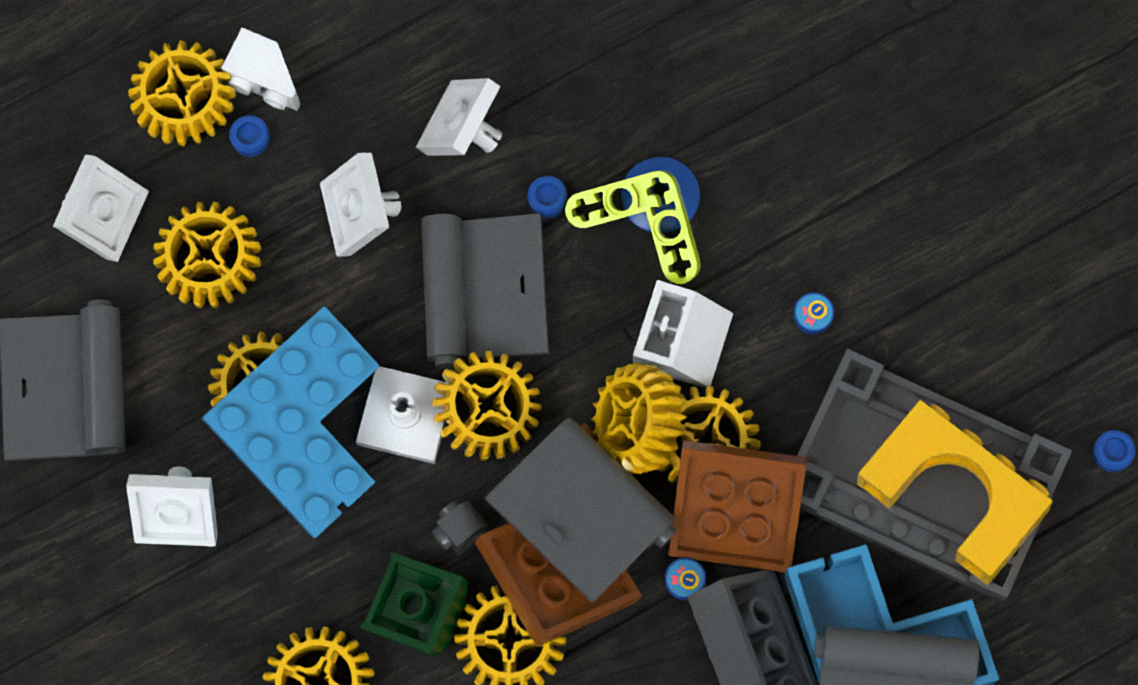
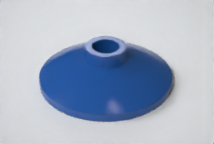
[621,157,700,234]

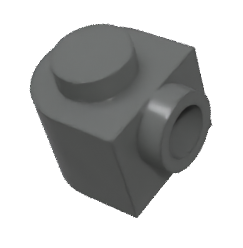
[431,500,490,556]

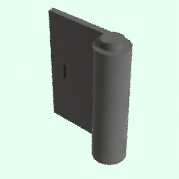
[421,213,549,369]
[0,300,126,461]
[485,417,677,604]
[814,625,979,685]

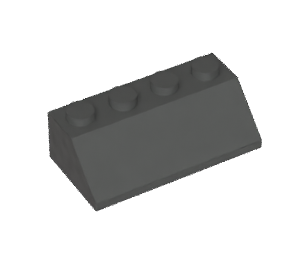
[687,570,818,685]

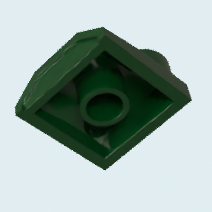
[360,552,468,657]

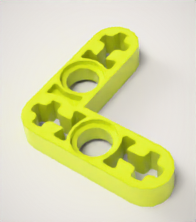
[565,170,701,284]

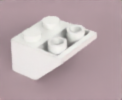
[633,280,733,388]

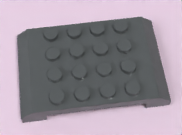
[797,349,1072,600]

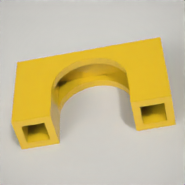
[857,400,1053,586]

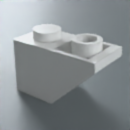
[221,28,300,111]

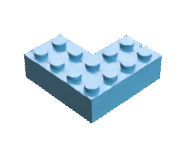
[201,306,380,538]
[784,545,999,685]

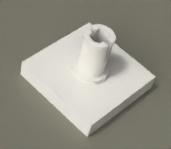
[416,78,502,156]
[320,153,401,257]
[53,155,149,262]
[356,367,448,464]
[127,466,218,546]

